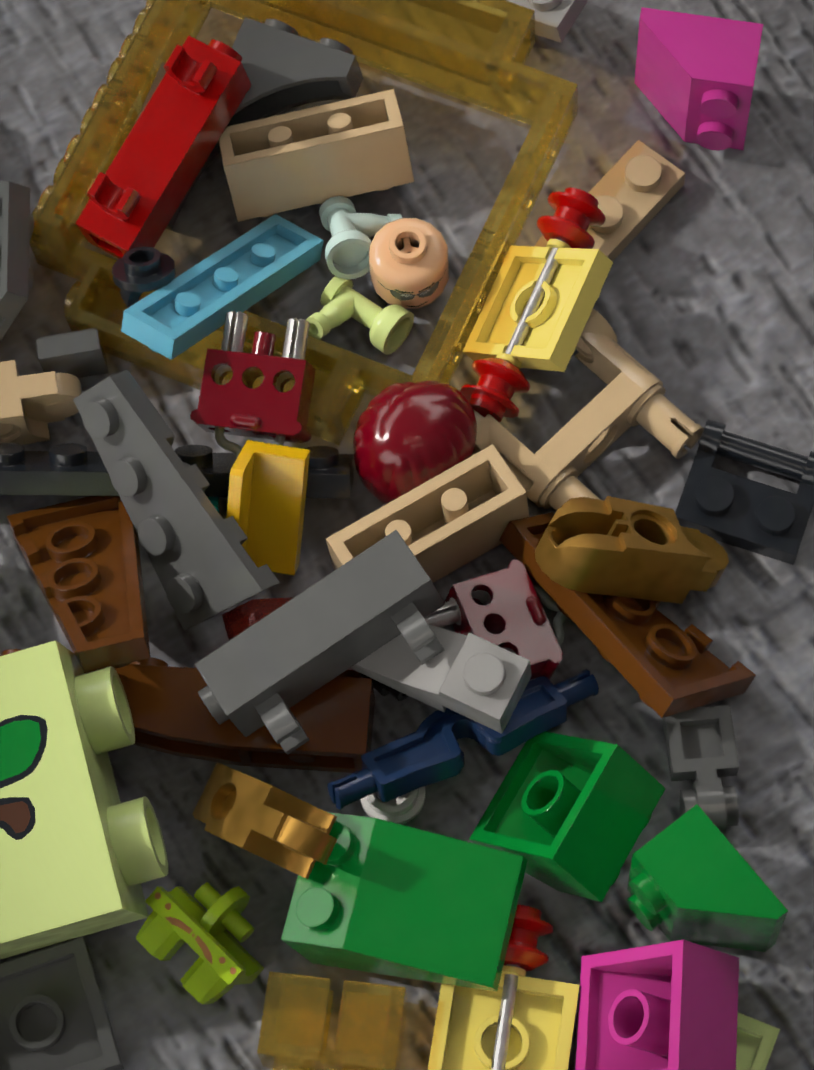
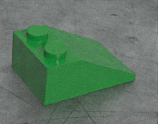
[281,812,528,992]

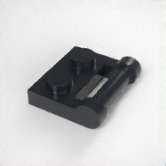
[675,419,814,565]

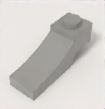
[351,623,532,734]

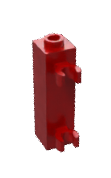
[75,35,252,259]

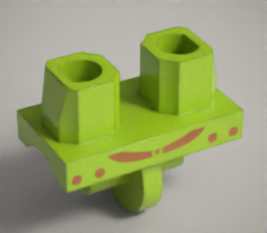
[136,882,264,1005]

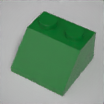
[469,731,666,902]
[627,804,788,952]

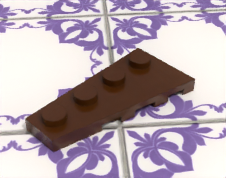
[7,496,151,673]
[499,512,756,718]

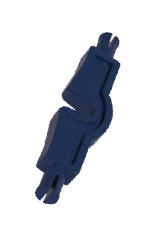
[327,669,599,810]

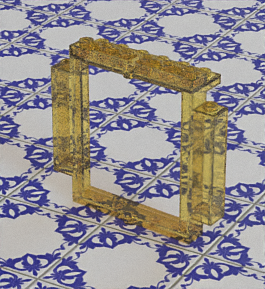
[29,0,578,446]

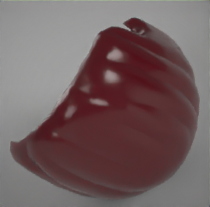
[353,380,477,505]

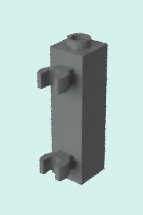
[195,529,445,755]

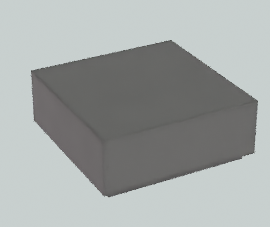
[36,328,109,378]

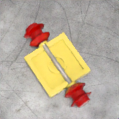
[460,187,613,423]
[428,904,580,1070]

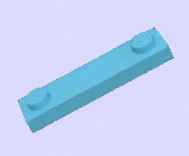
[121,214,324,360]

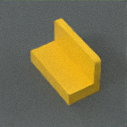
[226,440,310,575]

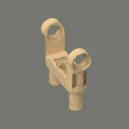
[472,309,704,511]

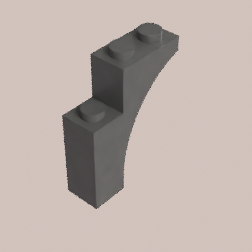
[133,17,363,231]

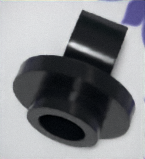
[112,247,176,308]

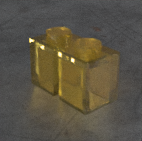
[257,971,408,1070]

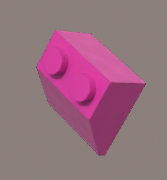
[634,7,763,151]
[575,940,739,1070]

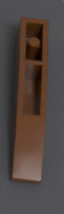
[1,649,375,773]

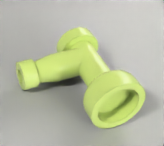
[305,276,414,355]

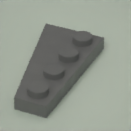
[73,370,280,630]

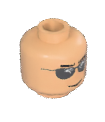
[369,218,449,309]

